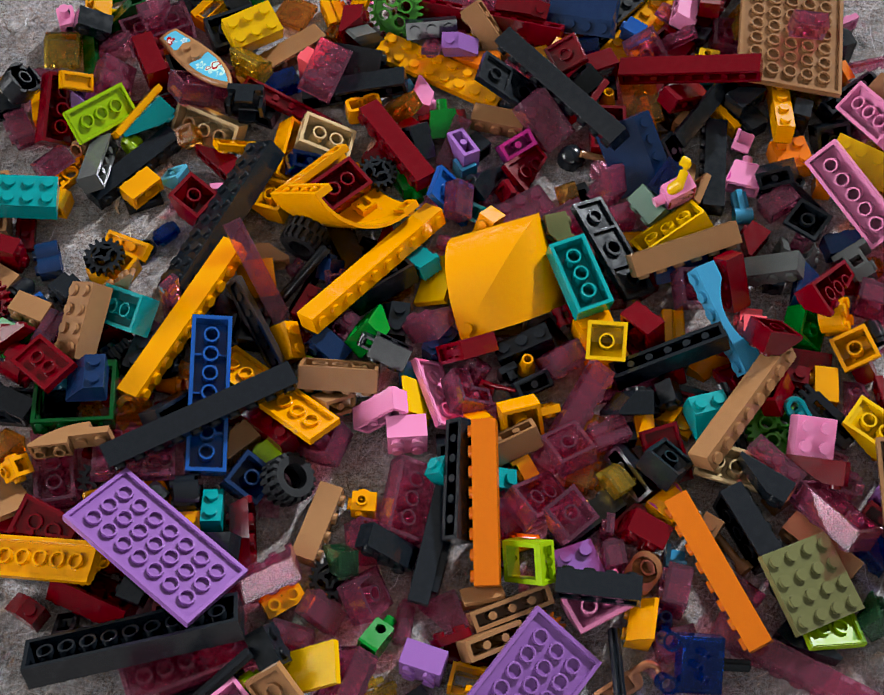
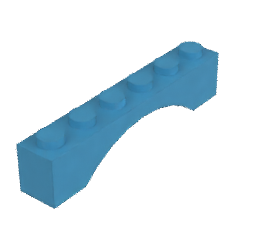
[687,260,760,377]

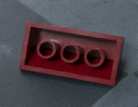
[46,573,139,623]

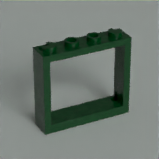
[30,359,120,434]

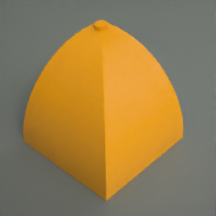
[270,144,420,229]
[445,213,565,340]

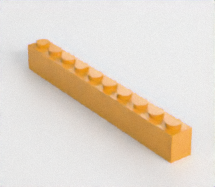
[297,203,446,334]
[116,236,247,406]

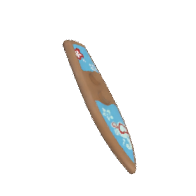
[159,28,232,88]

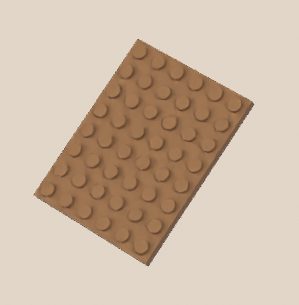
[737,0,844,98]

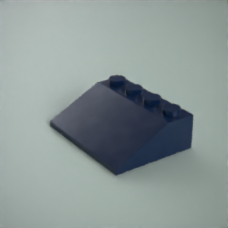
[546,0,621,39]
[596,110,674,199]

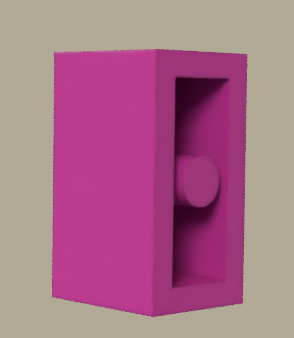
[495,128,538,163]

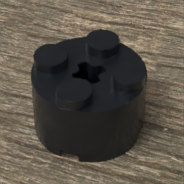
[0,62,41,105]
[169,473,203,512]

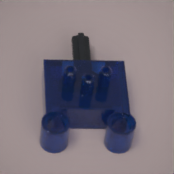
[654,628,752,695]

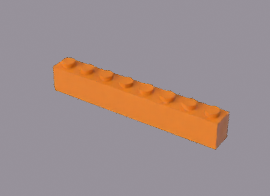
[467,418,502,588]
[664,490,774,654]

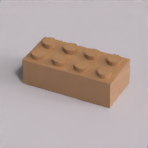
[54,281,113,361]
[297,357,380,396]

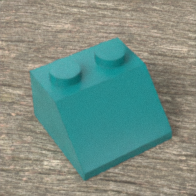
[682,389,727,441]

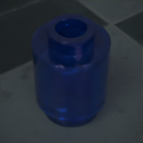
[152,221,181,247]

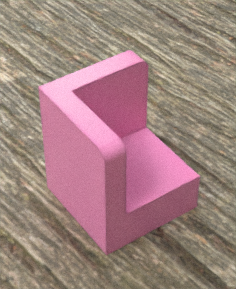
[731,128,755,155]

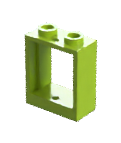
[502,537,556,586]

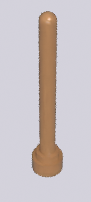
[694,503,753,577]

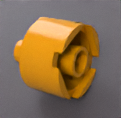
[817,297,854,337]

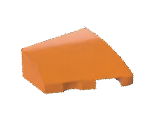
[686,355,730,383]

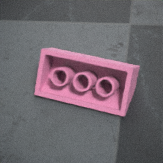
[835,80,884,151]

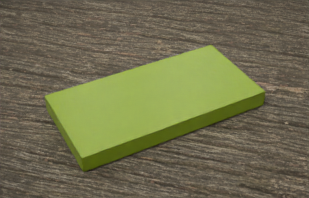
[62,82,135,145]

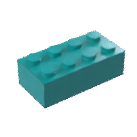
[0,174,60,220]
[546,233,614,321]

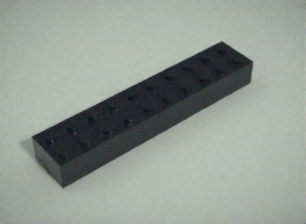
[157,140,285,299]
[20,591,245,689]

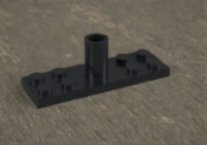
[474,51,567,136]
[570,196,656,303]

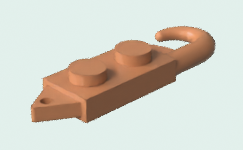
[593,660,662,695]

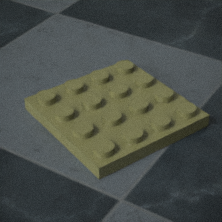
[757,531,865,638]

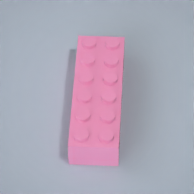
[804,139,884,249]

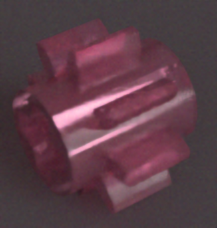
[588,160,610,182]

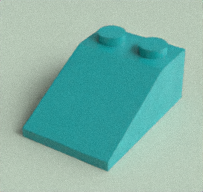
[122,96,176,137]
[104,283,160,338]

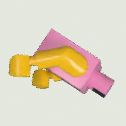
[652,156,697,210]

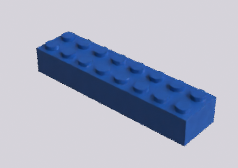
[184,314,233,477]

